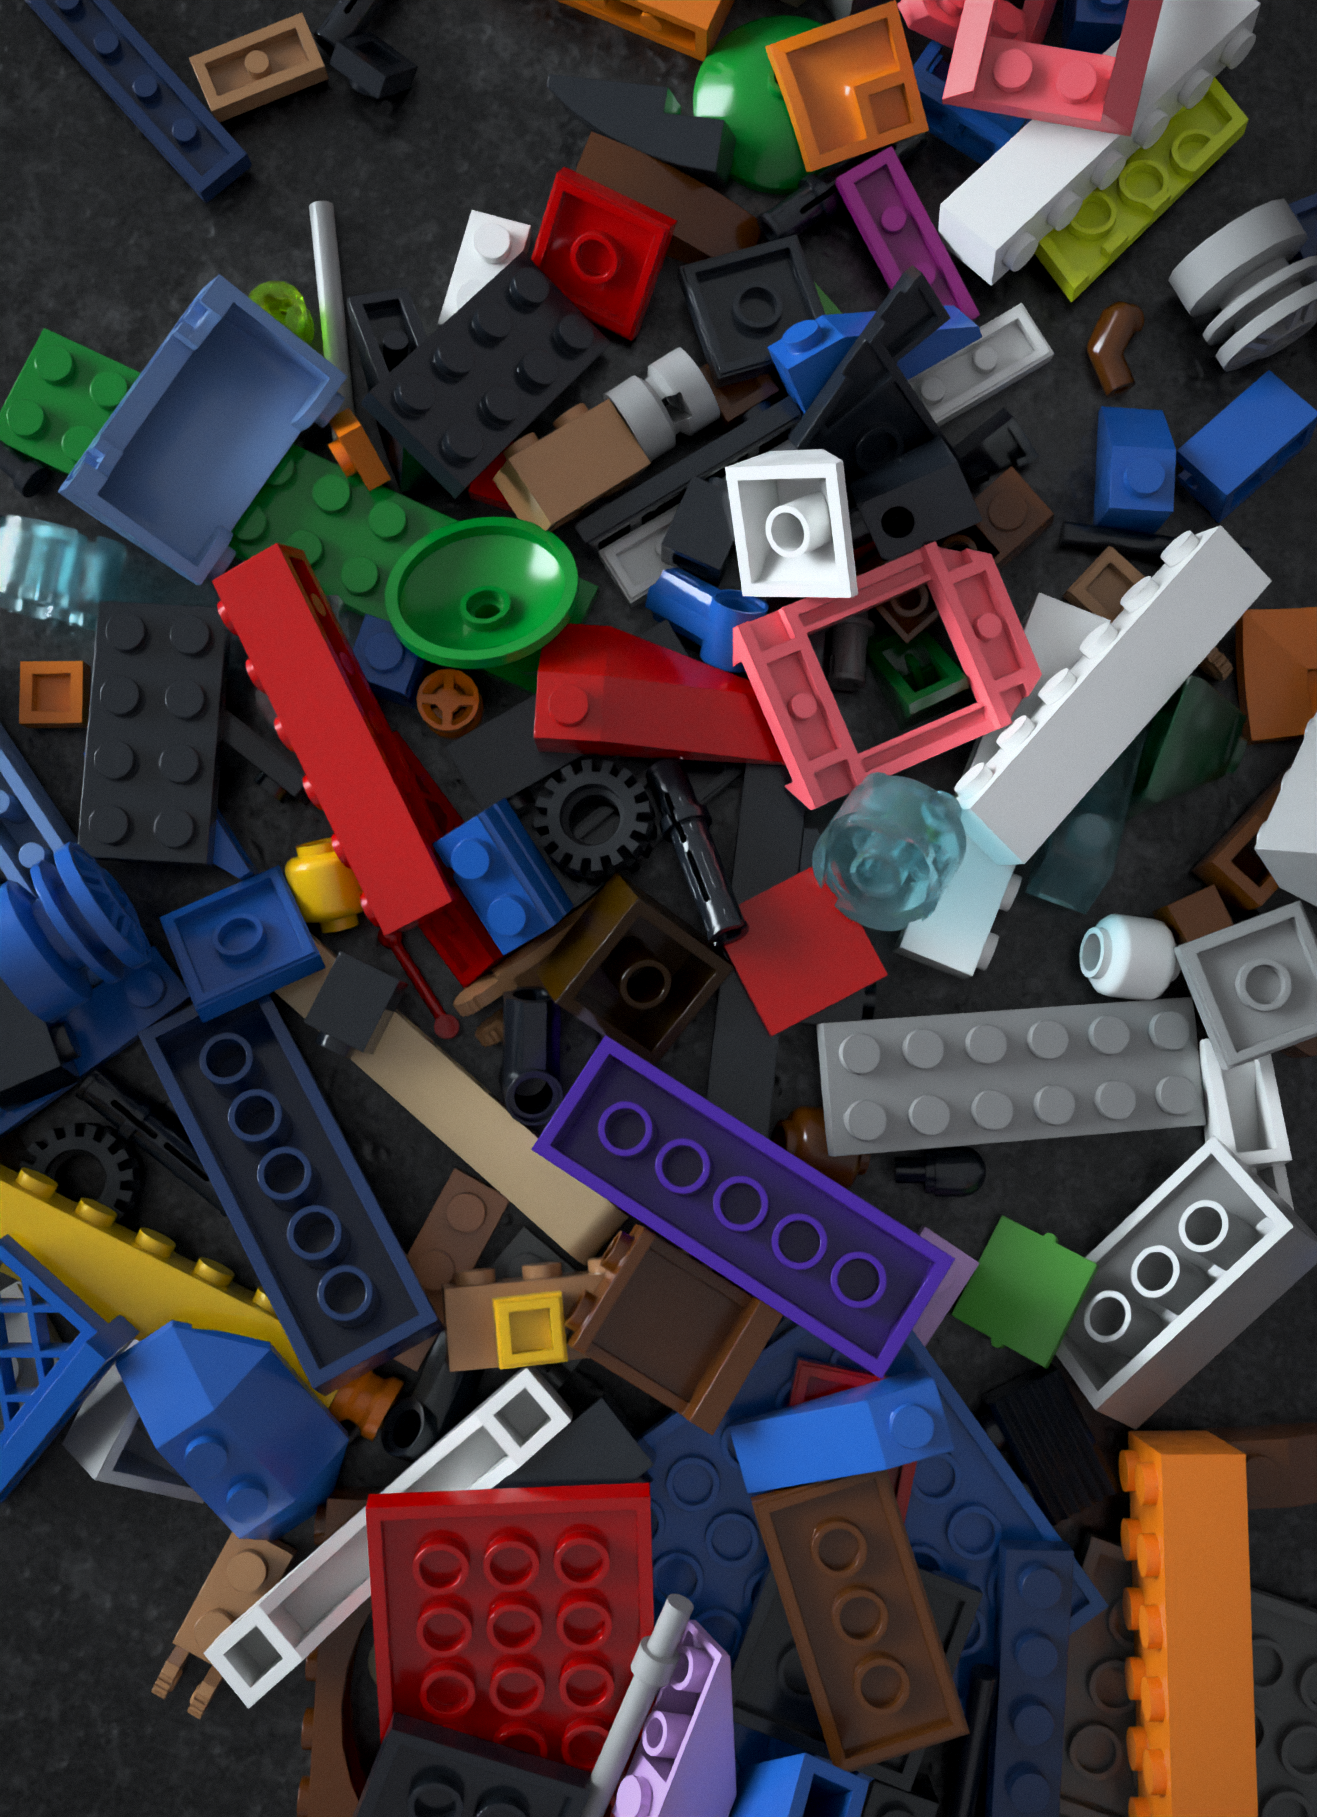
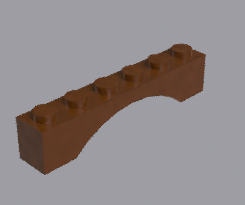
[297,1485,385,1817]

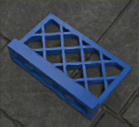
[0,1234,140,1505]

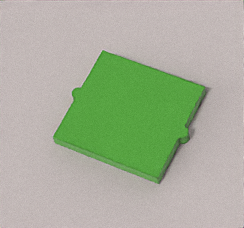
[951,1215,1100,1369]

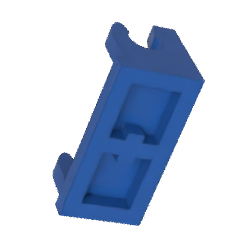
[913,40,1032,165]
[1176,370,1317,523]

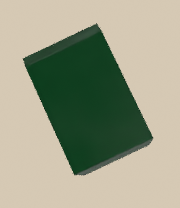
[866,628,970,732]

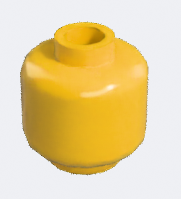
[285,837,363,933]

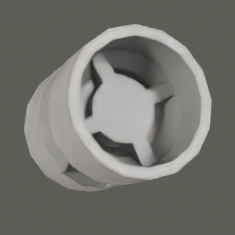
[603,347,720,462]

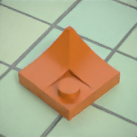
[765,0,929,172]
[1236,607,1317,745]

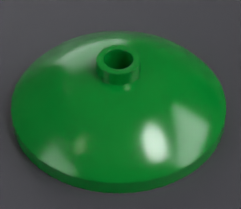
[693,15,833,195]
[385,517,580,669]

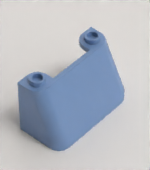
[58,274,348,585]

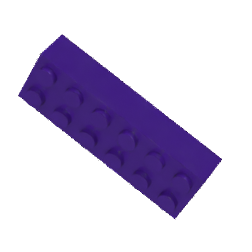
[531,1035,955,1379]

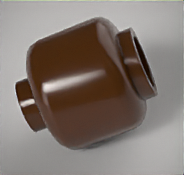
[771,1106,871,1190]

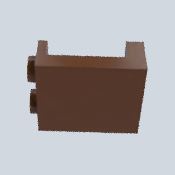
[564,1224,783,1436]

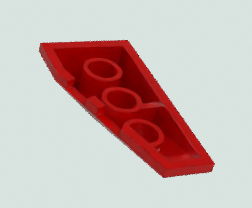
[534,624,786,765]

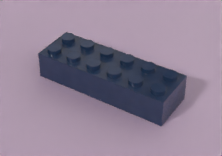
[137,993,445,1396]

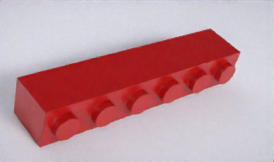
[212,543,467,936]

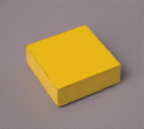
[492,1290,568,1370]

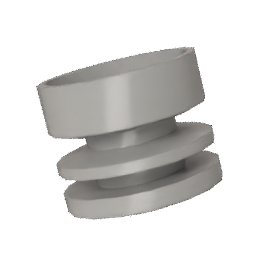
[1168,199,1317,372]

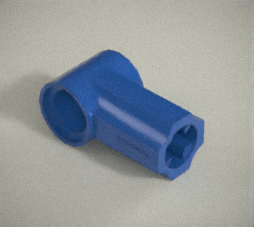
[645,567,769,673]

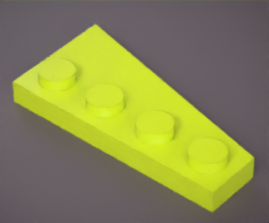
[1034,77,1249,303]

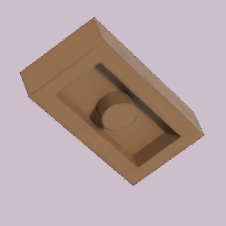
[189,12,329,123]

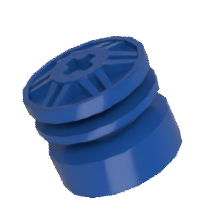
[0,841,153,1023]

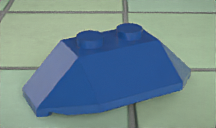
[115,1320,349,1540]

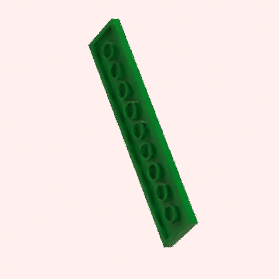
[0,328,600,696]

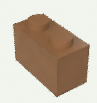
[493,399,651,532]

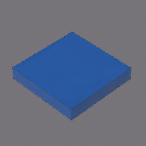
[159,865,326,1023]

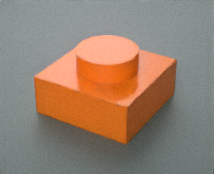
[328,408,391,491]
[19,661,91,728]

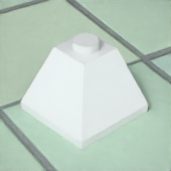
[725,449,858,598]

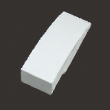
[1199,1038,1294,1210]

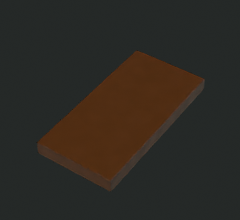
[751,1470,970,1772]

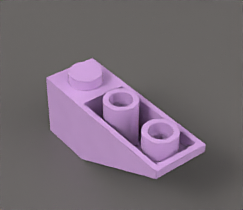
[612,1619,737,1817]

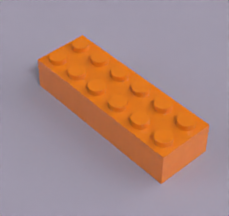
[1119,1430,1258,1817]

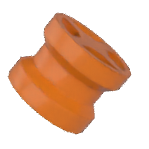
[416,668,485,740]
[329,1370,405,1442]

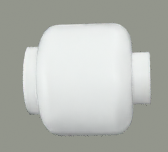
[1079,914,1181,1000]

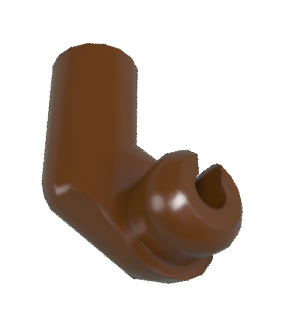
[1087,301,1145,398]

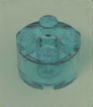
[0,515,127,632]
[812,772,967,931]

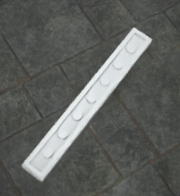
[598,303,1054,608]

